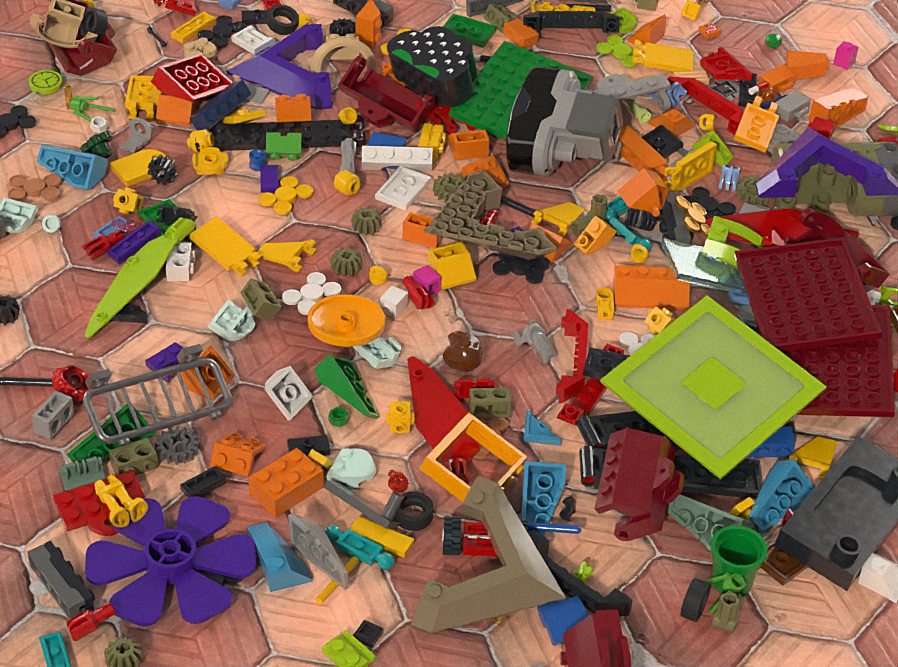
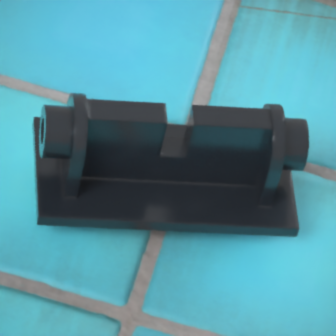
[157,204,198,224]

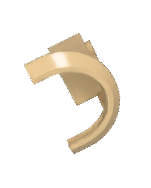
[30,0,98,48]
[310,34,377,73]

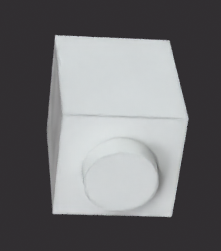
[380,286,408,319]

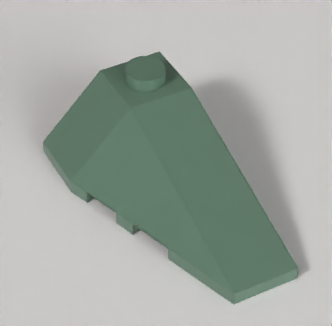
[666,494,754,552]

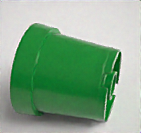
[711,526,768,596]

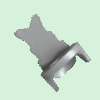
[119,118,158,154]
[512,320,558,364]

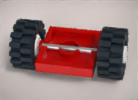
[442,516,528,557]

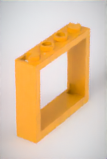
[420,413,527,503]

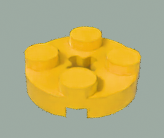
[192,147,228,175]

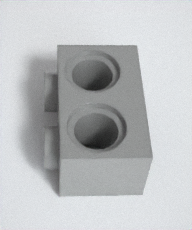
[32,391,74,440]

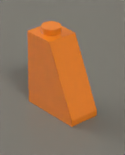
[785,50,830,80]

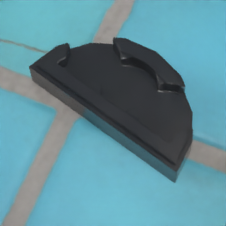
[110,304,148,323]

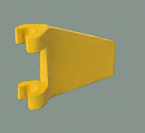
[532,202,585,237]
[257,239,317,272]
[789,436,837,479]

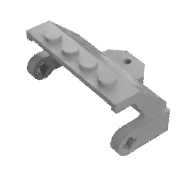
[592,74,671,111]

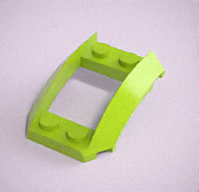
[702,216,763,267]

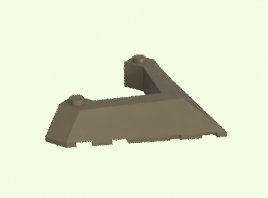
[424,171,557,259]
[411,476,566,634]

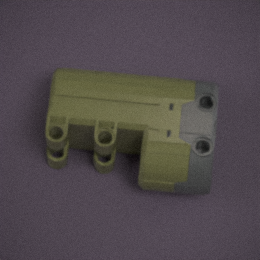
[769,142,898,217]

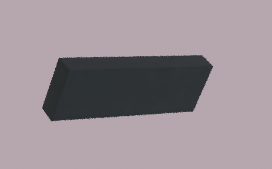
[738,73,757,107]

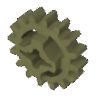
[433,173,466,203]
[736,175,773,206]

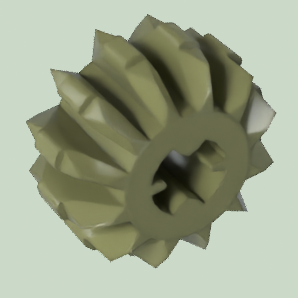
[351,207,382,236]
[331,247,362,277]
[104,636,143,667]

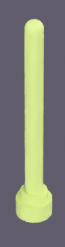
[605,74,651,123]

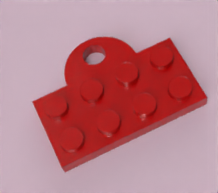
[53,470,146,536]

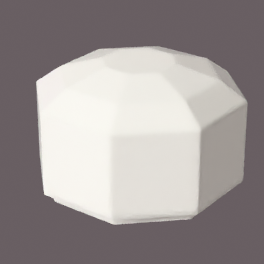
[90,116,108,133]

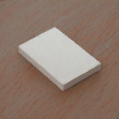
[375,166,432,211]

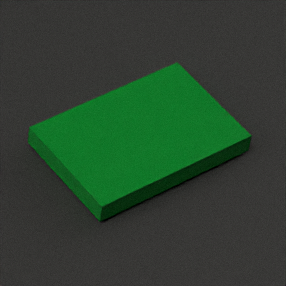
[442,14,497,48]

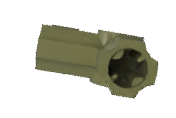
[570,194,609,236]
[712,592,744,633]

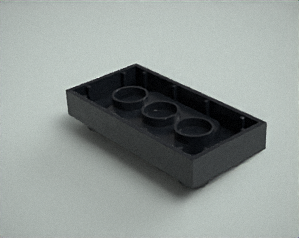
[774,436,898,591]

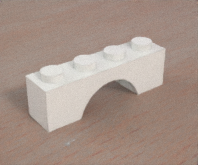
[362,146,433,172]

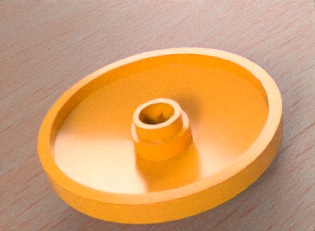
[308,294,385,347]

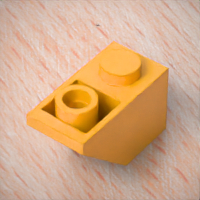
[574,215,617,255]

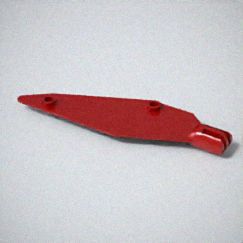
[698,209,859,244]
[407,356,480,484]

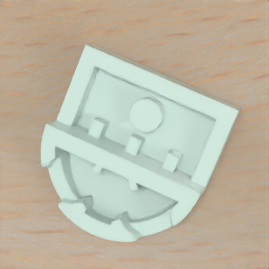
[0,197,38,233]
[208,300,255,341]
[353,336,401,369]
[326,448,376,489]

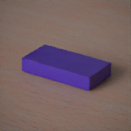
[260,165,278,193]

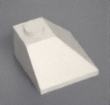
[265,366,313,421]
[858,553,898,603]

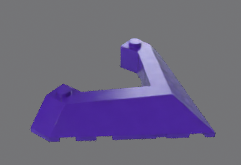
[226,23,332,110]
[755,127,898,198]

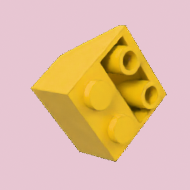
[427,241,476,290]

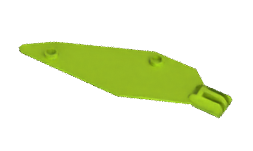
[85,217,195,338]

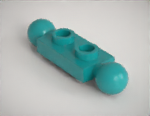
[605,209,652,252]
[325,525,395,570]

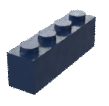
[190,80,251,131]

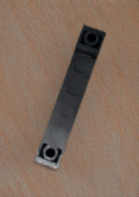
[523,11,620,33]
[530,530,632,616]

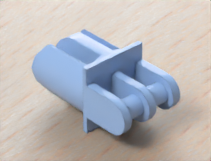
[719,164,740,192]

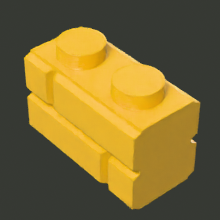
[418,123,446,160]

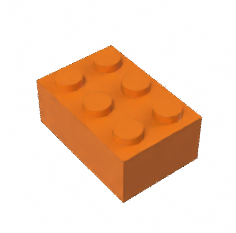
[248,448,324,518]

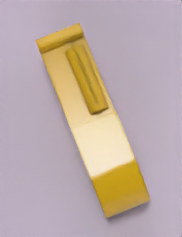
[595,288,614,320]

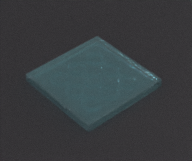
[661,238,746,295]

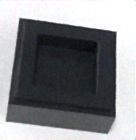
[353,620,383,648]

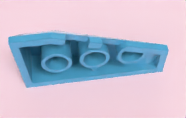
[37,145,108,190]
[748,460,815,532]
[521,461,566,536]
[247,522,312,592]

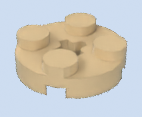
[184,38,217,62]

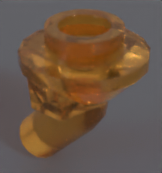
[759,87,779,102]

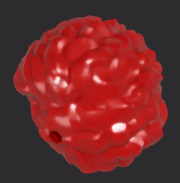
[52,364,95,403]

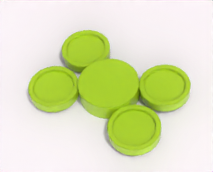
[596,35,639,68]

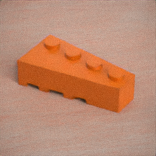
[808,87,868,129]

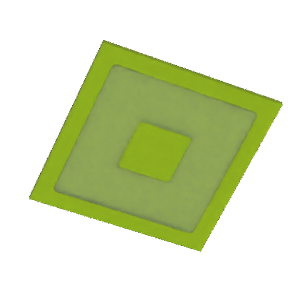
[600,295,827,480]

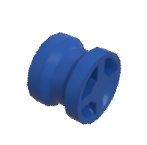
[249,149,267,171]

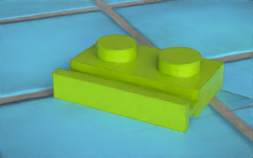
[322,630,376,667]

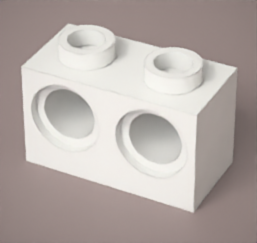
[166,243,195,281]

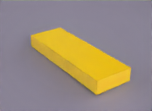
[171,12,216,43]
[349,516,414,558]

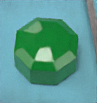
[765,34,782,48]
[328,407,348,427]

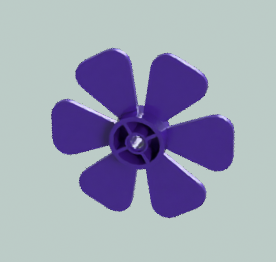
[85,496,256,627]

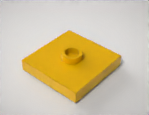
[222,109,266,124]

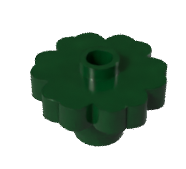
[80,130,114,159]

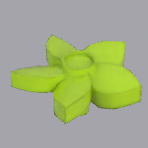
[572,561,594,583]

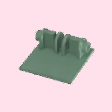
[59,456,106,491]

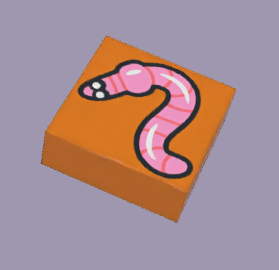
[698,23,721,39]

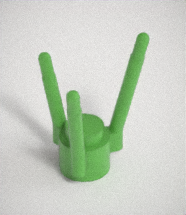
[70,95,115,122]
[704,572,746,614]

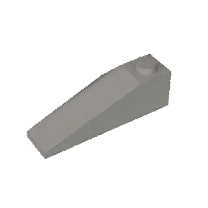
[288,513,349,590]

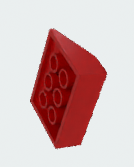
[151,53,233,102]

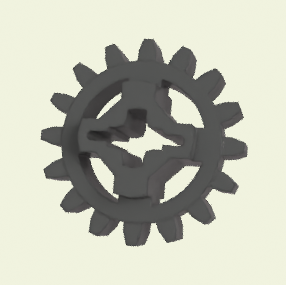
[155,426,200,465]

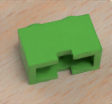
[266,132,302,161]

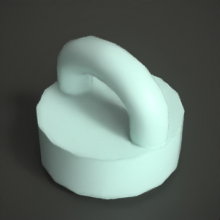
[42,214,61,233]

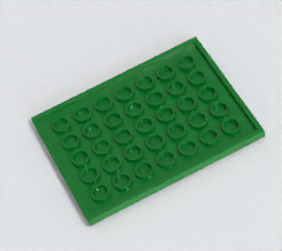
[449,41,594,151]

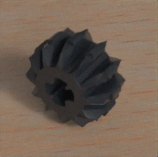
[329,18,356,36]
[147,154,178,185]
[624,208,656,231]
[0,294,20,325]

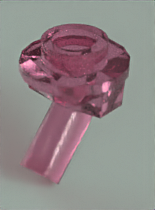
[111,218,138,236]

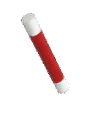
[748,81,769,95]

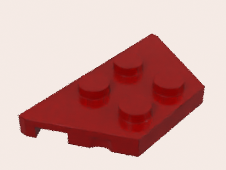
[700,47,752,80]

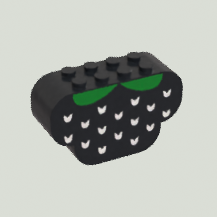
[387,26,478,107]

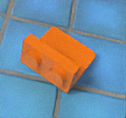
[459,155,509,189]
[210,433,266,477]

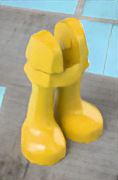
[95,475,148,527]

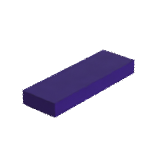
[107,220,162,264]

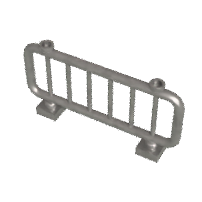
[83,344,232,447]

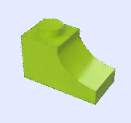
[692,130,734,167]

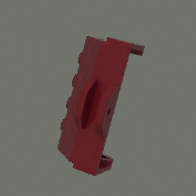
[41,0,117,76]
[338,55,439,133]
[784,208,890,293]
[594,428,684,541]
[560,610,631,667]

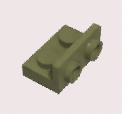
[484,4,518,33]

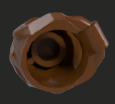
[443,331,483,372]

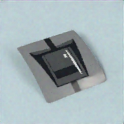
[707,80,739,100]

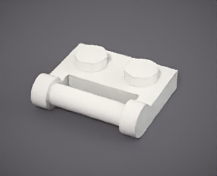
[231,25,276,55]

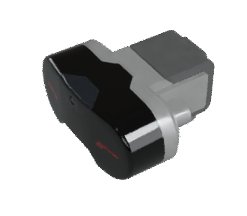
[506,66,623,177]

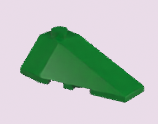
[313,354,380,419]
[66,404,156,464]

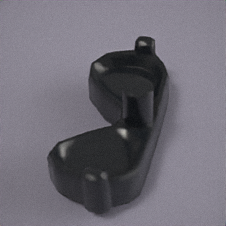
[559,496,576,522]

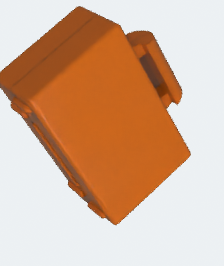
[503,18,539,49]
[758,64,797,95]

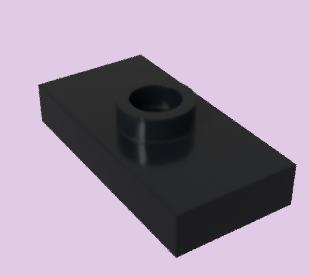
[241,9,270,25]
[287,435,330,457]
[180,466,227,498]

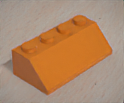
[613,265,690,310]

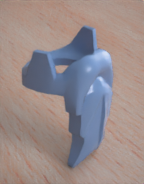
[646,82,687,108]

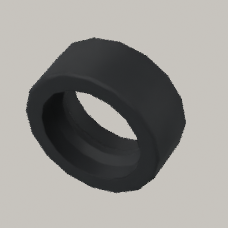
[267,5,299,35]
[80,7,108,41]
[394,491,433,531]
[680,578,711,622]

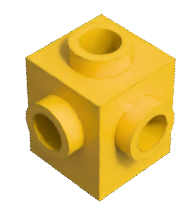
[113,187,144,214]
[645,306,675,335]
[386,402,414,433]

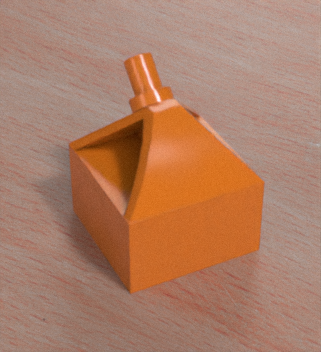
[617,168,669,217]

